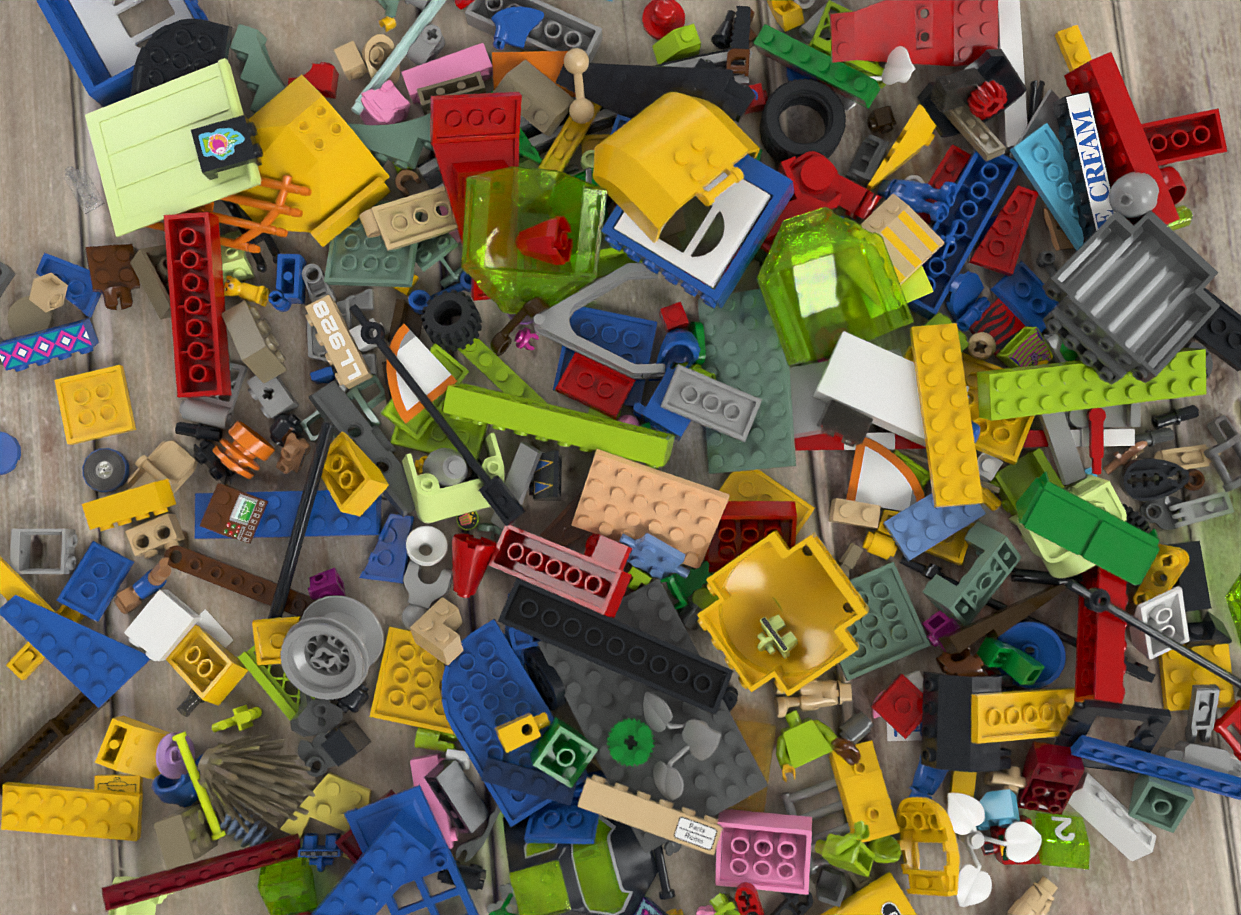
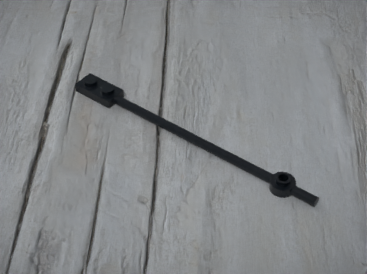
[349,304,526,526]
[899,555,1155,683]
[1066,580,1241,698]

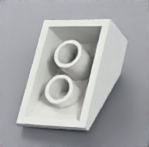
[1129,586,1189,660]

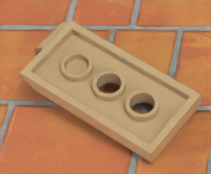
[359,186,457,251]

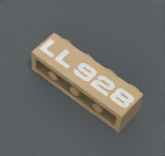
[305,295,373,389]

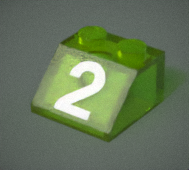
[1035,812,1090,869]

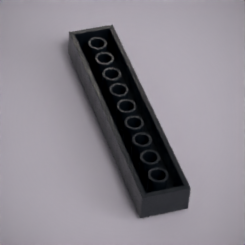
[498,578,734,715]

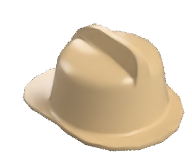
[362,34,400,85]

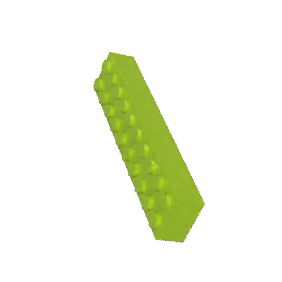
[977,348,1206,421]
[443,383,675,469]

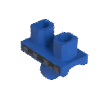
[298,833,344,872]

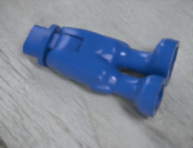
[877,178,957,223]
[908,754,950,799]

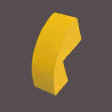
[766,0,805,32]

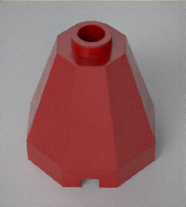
[515,216,573,265]

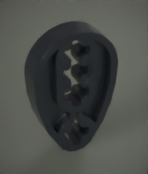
[1119,458,1190,501]
[523,646,567,710]

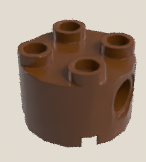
[936,646,989,676]

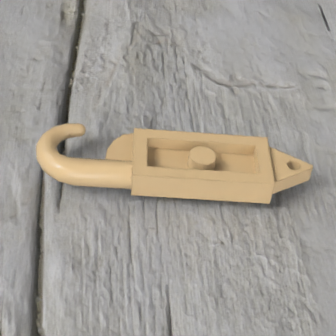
[1130,444,1221,475]

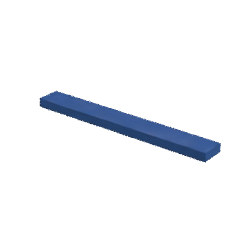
[1070,735,1241,800]

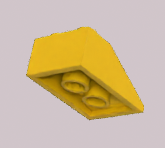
[321,432,389,516]
[166,624,248,706]

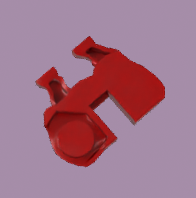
[745,151,842,265]

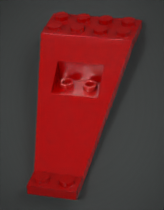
[430,92,522,301]

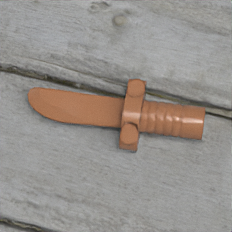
[1102,441,1148,475]

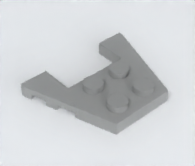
[307,289,377,375]

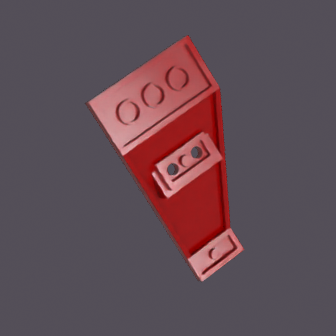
[830,0,998,66]

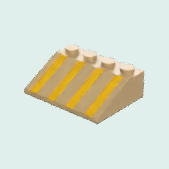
[828,193,945,306]

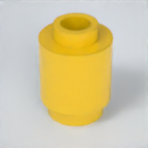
[862,531,898,560]

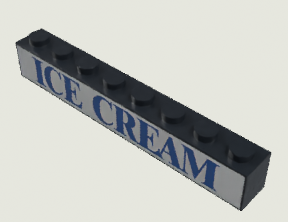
[1053,91,1115,244]

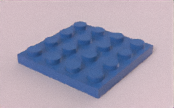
[553,307,658,407]

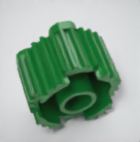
[606,717,655,767]

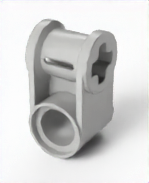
[406,25,445,66]
[302,264,337,303]

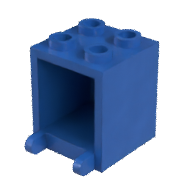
[633,368,691,442]

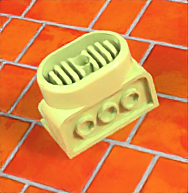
[1009,474,1127,578]

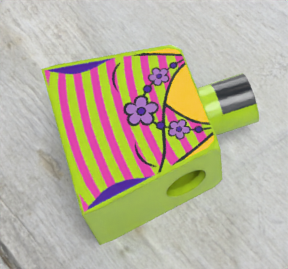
[996,327,1053,368]

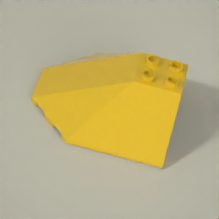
[235,74,390,233]

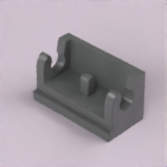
[845,135,890,187]

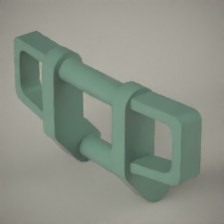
[301,375,386,443]

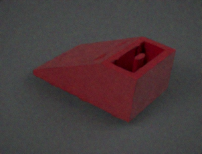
[1017,741,1085,815]

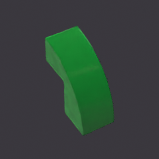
[976,637,1045,685]

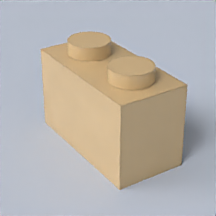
[828,498,881,529]

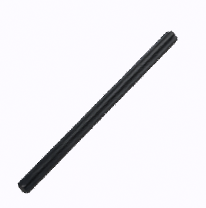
[268,422,335,619]

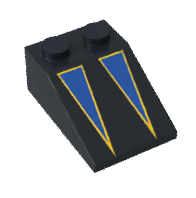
[529,450,562,501]

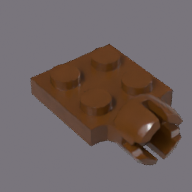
[85,244,140,310]

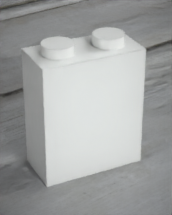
[124,589,202,661]

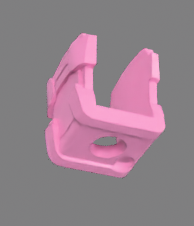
[360,80,411,125]

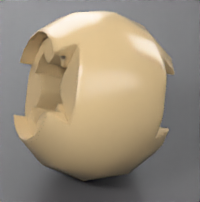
[967,332,996,360]

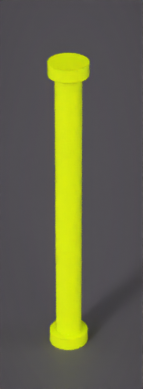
[172,731,226,841]

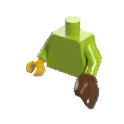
[775,709,861,782]

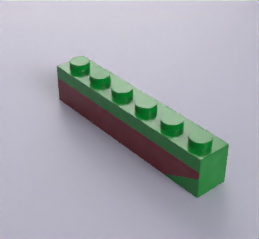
[753,24,880,109]

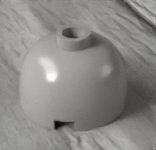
[1109,172,1159,219]

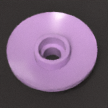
[156,732,195,779]

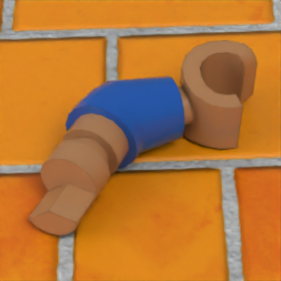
[114,557,171,614]

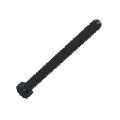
[654,845,675,900]

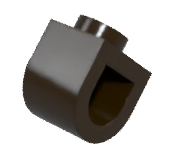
[867,106,896,134]

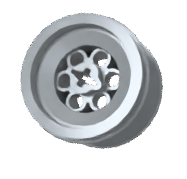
[281,595,384,700]

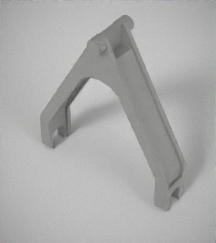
[533,263,666,380]

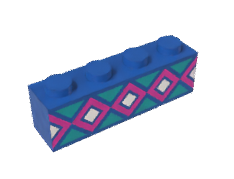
[0,318,99,372]

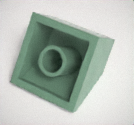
[1128,773,1195,833]

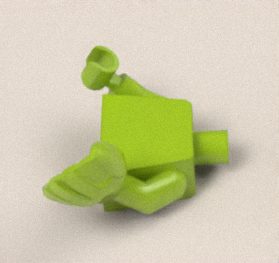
[815,821,901,877]

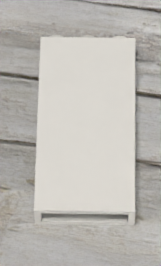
[813,331,969,447]

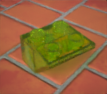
[257,857,318,915]

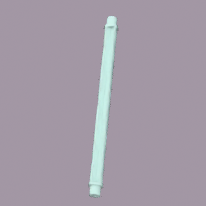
[351,0,446,115]

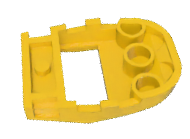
[896,797,960,897]

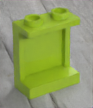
[989,448,1064,515]

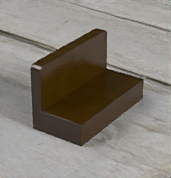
[388,298,423,344]

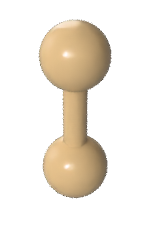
[564,48,594,124]

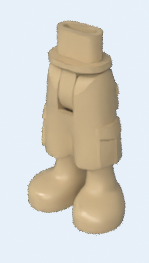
[773,677,852,718]
[1007,876,1058,915]

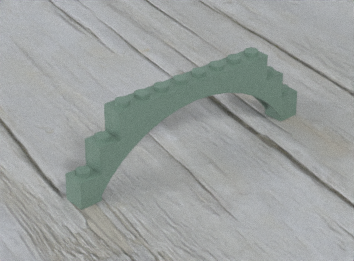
[230,24,459,169]

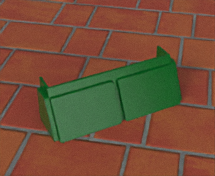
[1016,471,1160,585]

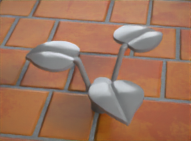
[643,691,722,801]

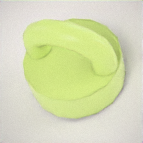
[580,150,594,169]

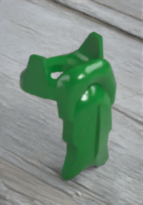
[660,561,713,610]

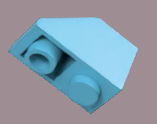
[975,789,1020,830]

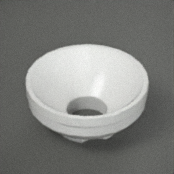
[406,526,448,566]

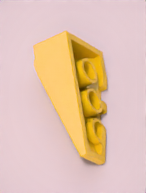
[866,104,936,191]

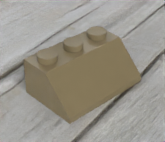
[493,60,575,137]
[130,245,171,320]

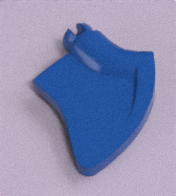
[491,7,544,50]

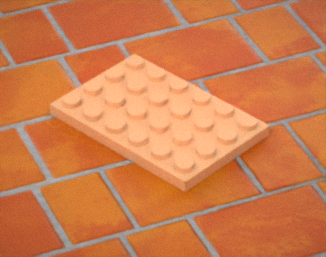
[571,449,729,568]

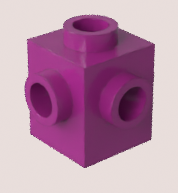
[308,567,346,600]
[922,610,960,652]

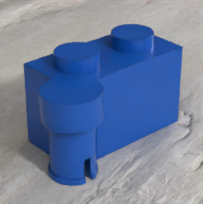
[269,254,307,312]

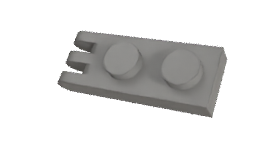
[1169,491,1234,528]

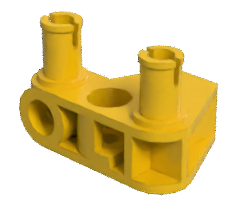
[1132,544,1189,605]

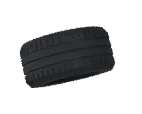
[759,78,846,163]

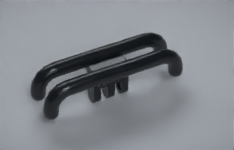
[222,200,281,273]

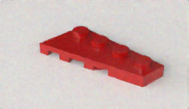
[968,185,1038,276]

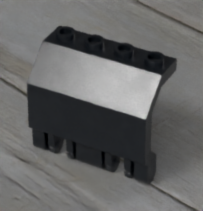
[921,672,1013,772]

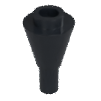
[711,10,735,49]

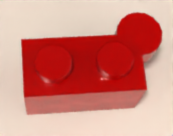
[835,174,882,220]

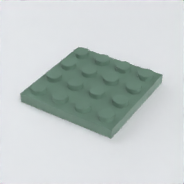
[324,201,422,287]
[839,562,931,681]

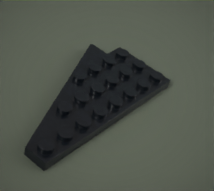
[556,63,744,121]

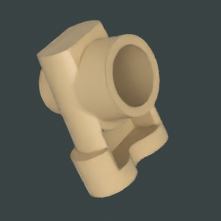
[984,766,1026,793]

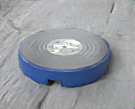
[82,448,129,492]

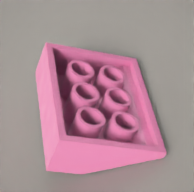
[715,809,812,895]

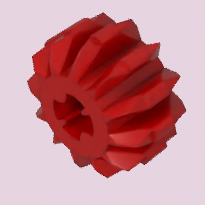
[967,80,1007,120]

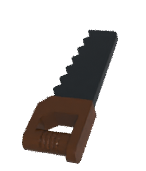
[726,6,751,77]

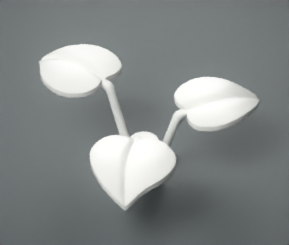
[838,46,915,111]
[947,793,1042,907]

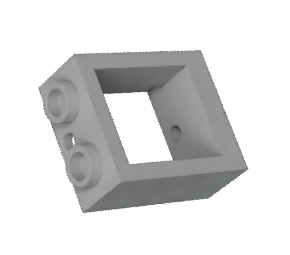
[10,529,78,574]

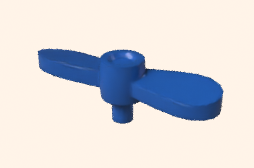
[940,220,959,260]

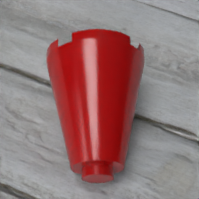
[452,533,497,598]

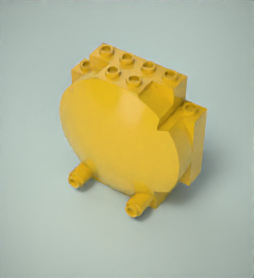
[697,530,869,696]

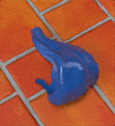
[648,328,701,381]
[151,752,205,807]

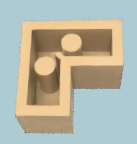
[410,597,463,666]

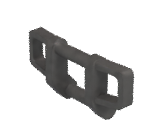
[1203,415,1241,492]

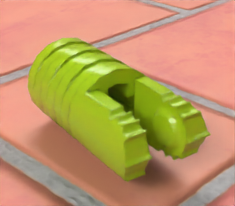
[415,727,458,752]

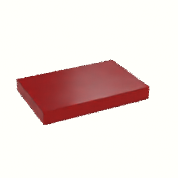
[555,351,636,420]

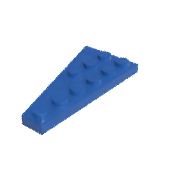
[0,595,151,708]

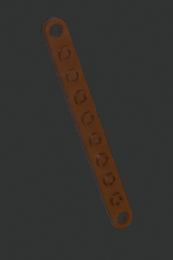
[164,545,316,618]

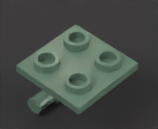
[415,233,468,289]

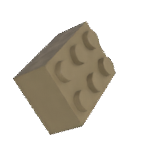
[221,300,287,384]
[153,803,219,870]

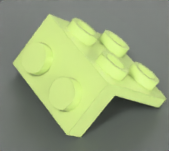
[221,230,254,284]

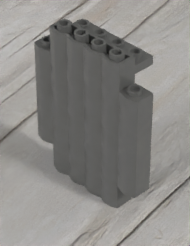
[1042,210,1220,385]

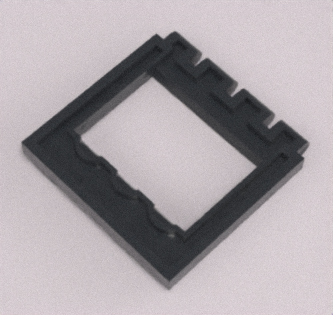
[1053,699,1172,774]

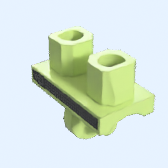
[757,615,798,659]

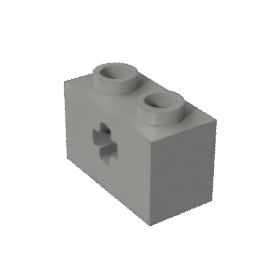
[247,375,299,420]

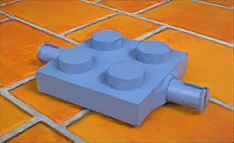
[619,533,690,580]

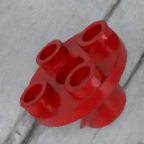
[642,0,685,40]

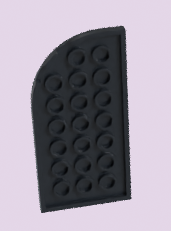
[130,19,232,97]

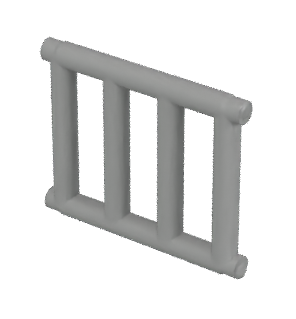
[781,778,869,875]

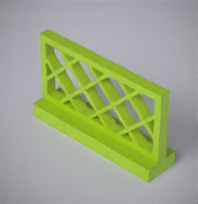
[808,0,887,88]
[238,645,330,721]

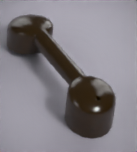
[490,297,551,356]

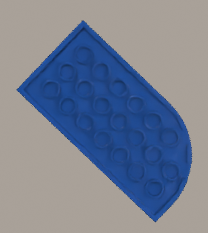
[442,619,590,827]

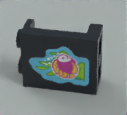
[191,115,263,180]

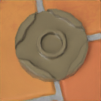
[7,296,54,336]

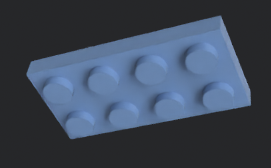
[883,493,986,561]

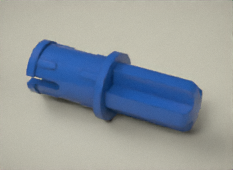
[956,297,990,331]

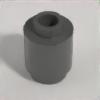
[839,711,874,745]

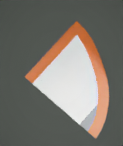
[386,324,457,424]
[846,435,925,511]

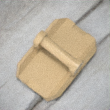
[128,440,198,494]

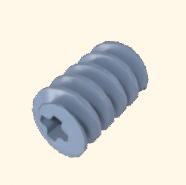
[220,803,273,848]

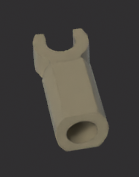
[839,543,864,579]

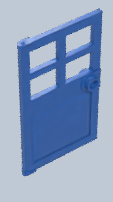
[344,785,479,915]

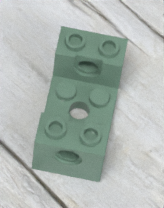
[922,521,1022,627]

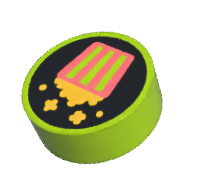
[456,511,480,530]

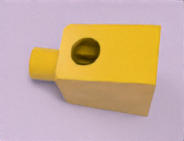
[494,712,550,753]

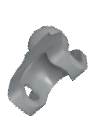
[402,560,453,631]

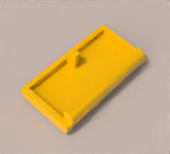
[829,740,900,843]

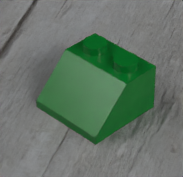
[530,717,598,788]

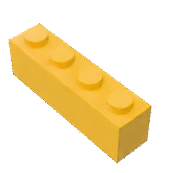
[82,479,177,531]

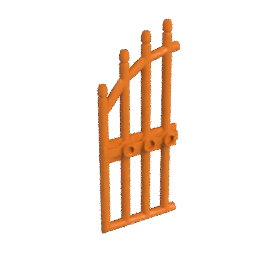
[147,175,312,253]

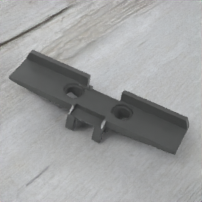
[308,380,415,517]

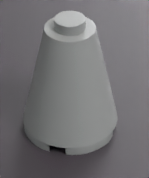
[422,448,468,489]

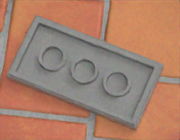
[660,364,762,442]

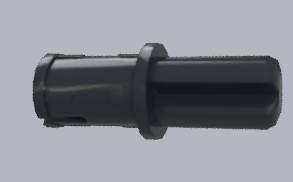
[1151,405,1199,430]
[175,422,223,442]

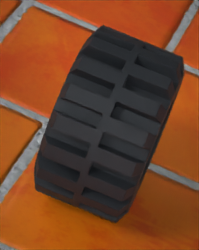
[421,290,482,352]

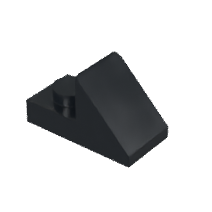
[1185,611,1232,647]

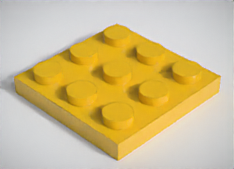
[54,365,136,445]
[1158,644,1235,711]

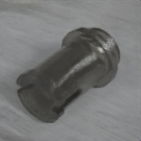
[177,689,205,717]

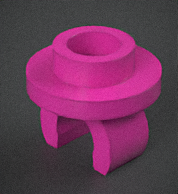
[514,327,539,350]

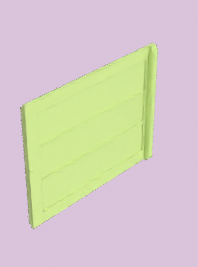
[85,58,262,237]

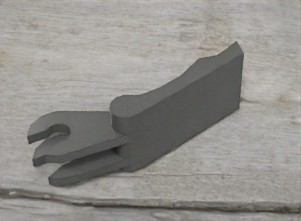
[456,805,501,862]

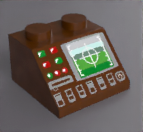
[200,483,269,544]

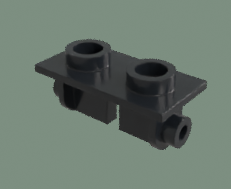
[193,439,235,484]
[437,859,486,891]

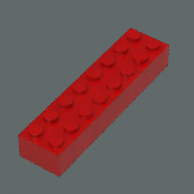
[1064,52,1180,225]
[164,212,232,398]

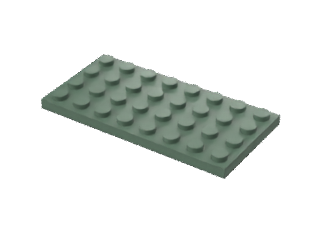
[698,285,796,474]

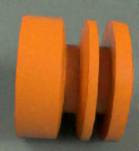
[212,420,275,479]

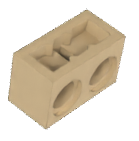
[125,513,185,559]

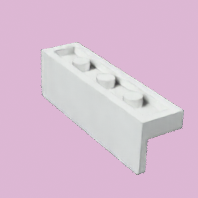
[1068,773,1156,861]

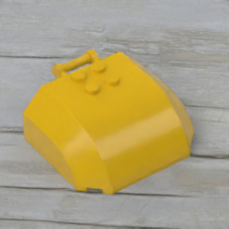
[593,92,760,243]

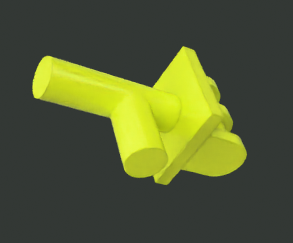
[212,704,262,733]

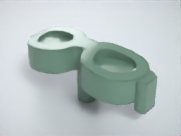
[477,523,503,540]

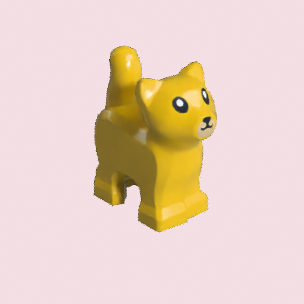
[224,276,270,307]

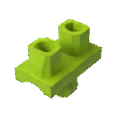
[709,893,741,915]

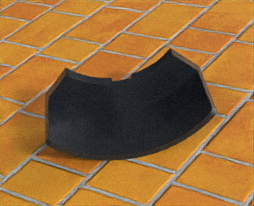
[917,49,1027,138]

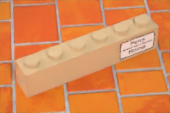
[577,774,723,856]

